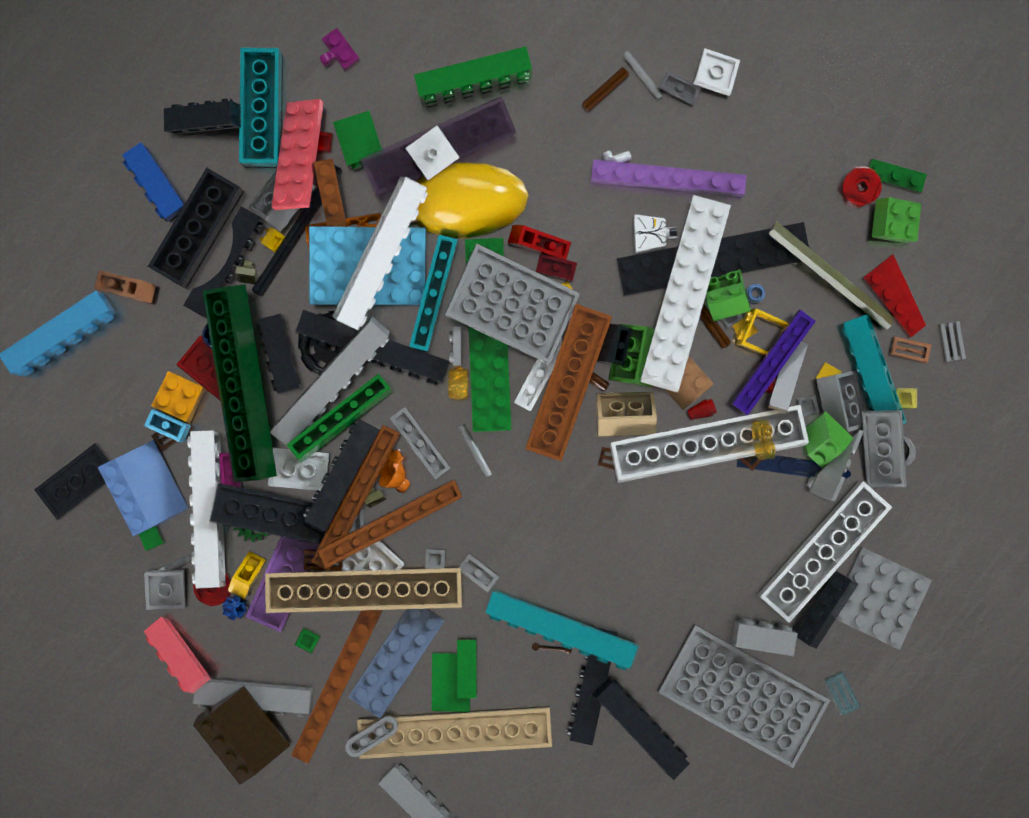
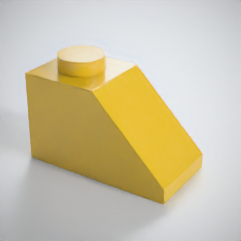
[228,551,266,599]

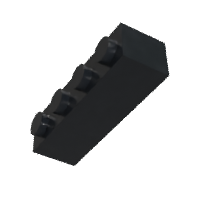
[164,98,241,135]
[257,313,302,394]
[796,571,858,649]

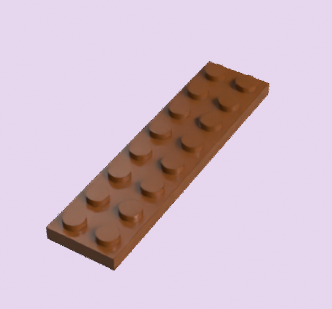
[525,304,612,462]

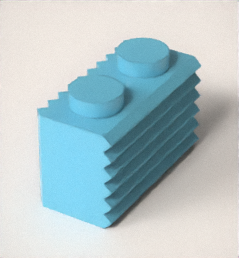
[144,409,191,442]

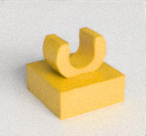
[259,227,285,252]

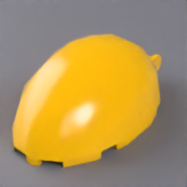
[410,162,528,239]

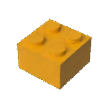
[151,371,206,424]

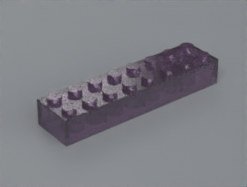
[359,97,517,195]

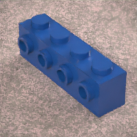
[122,142,184,221]

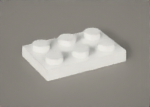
[268,448,330,491]

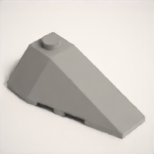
[807,430,864,501]

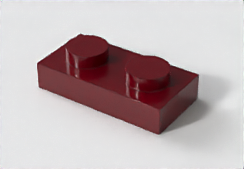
[536,253,577,282]

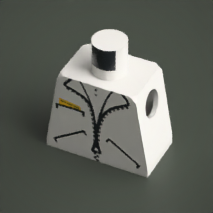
[633,215,677,253]

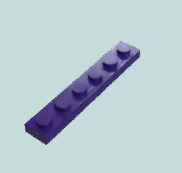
[731,309,816,415]

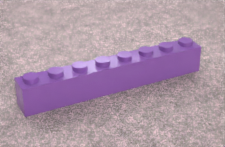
[591,160,747,197]

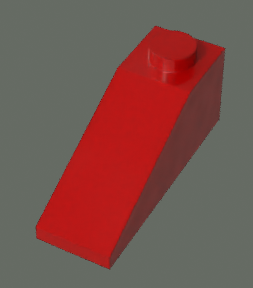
[508,225,571,260]

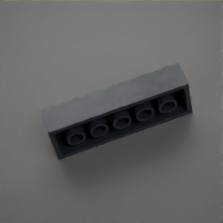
[147,167,243,288]

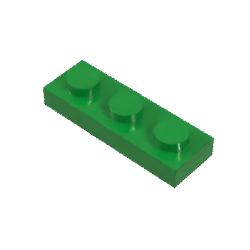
[869,159,927,193]

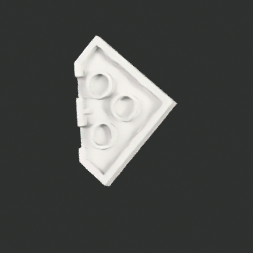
[334,525,404,571]

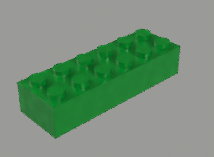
[414,46,532,106]

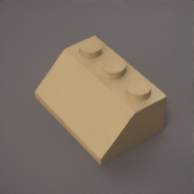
[596,392,657,436]

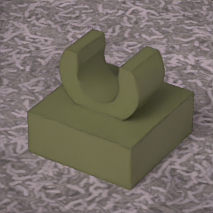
[235,260,257,284]
[365,486,386,508]

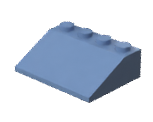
[98,440,188,536]

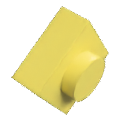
[896,388,917,408]

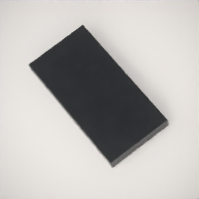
[34,443,110,520]

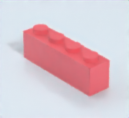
[144,616,211,693]

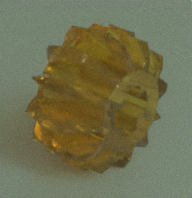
[448,367,468,400]

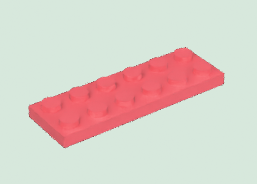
[272,99,324,210]

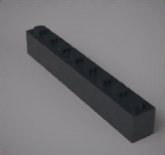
[295,310,450,386]

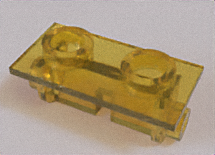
[751,420,776,461]

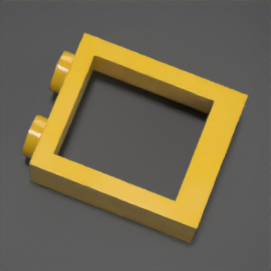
[736,308,788,357]

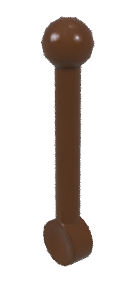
[532,643,572,654]

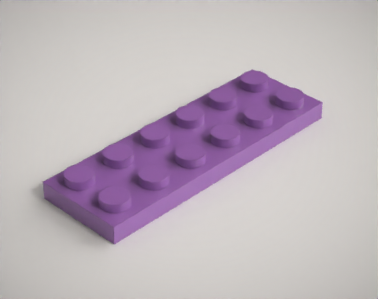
[246,537,320,632]

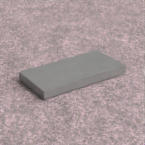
[862,410,907,488]

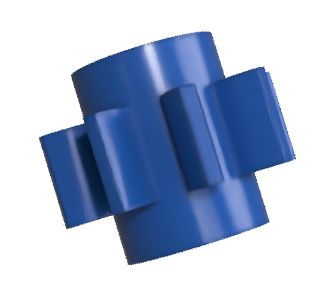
[222,595,246,621]

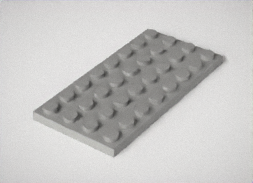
[658,625,831,768]

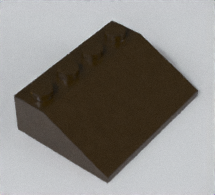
[193,686,290,785]

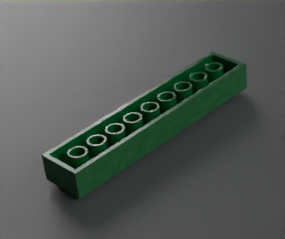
[202,284,277,482]

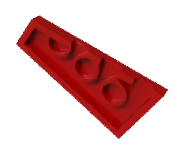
[862,254,926,338]

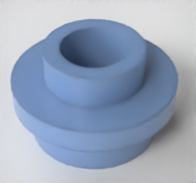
[746,284,765,303]

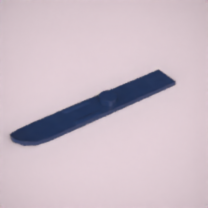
[736,454,851,479]

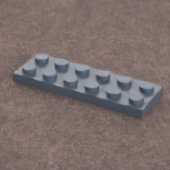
[348,609,444,718]

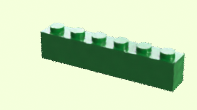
[287,373,392,463]

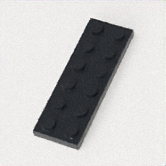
[209,483,325,544]

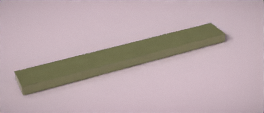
[769,221,894,329]

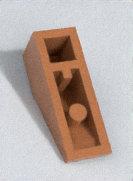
[94,270,156,303]

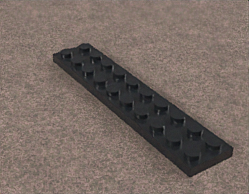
[616,222,809,296]

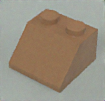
[664,356,714,410]

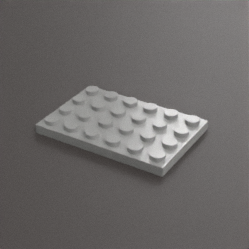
[444,244,580,364]

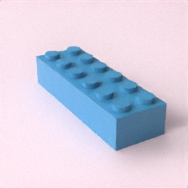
[0,291,117,377]

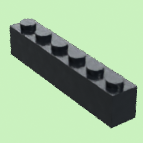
[303,419,380,534]
[566,625,618,746]
[592,679,690,780]

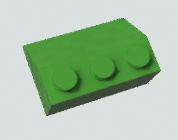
[608,324,655,387]

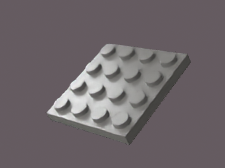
[836,547,932,650]

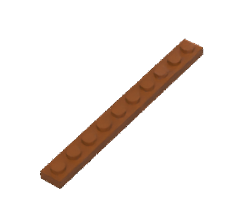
[291,610,383,764]

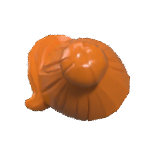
[379,450,410,493]

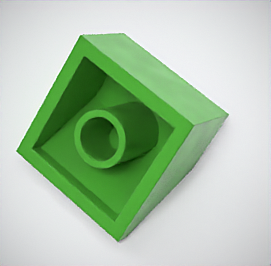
[806,411,854,468]

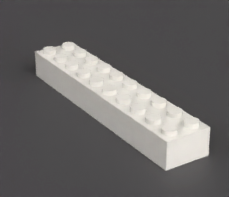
[640,195,731,392]
[610,405,809,483]

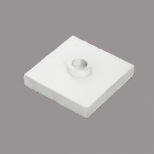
[693,48,740,96]
[405,125,459,180]

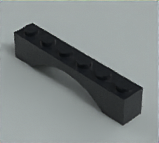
[183,206,264,318]

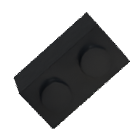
[597,324,632,366]

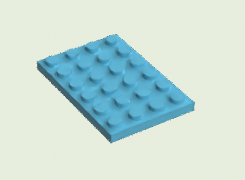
[309,226,426,305]

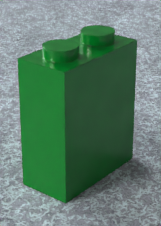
[333,111,385,170]

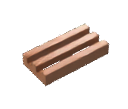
[889,336,932,363]

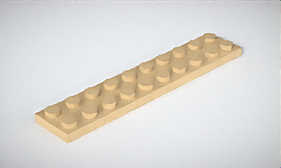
[357,707,552,759]

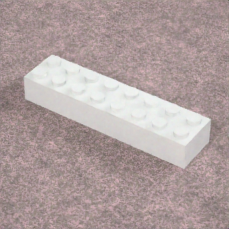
[333,177,428,330]
[187,430,226,588]
[757,481,892,623]

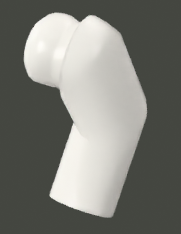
[602,151,631,163]

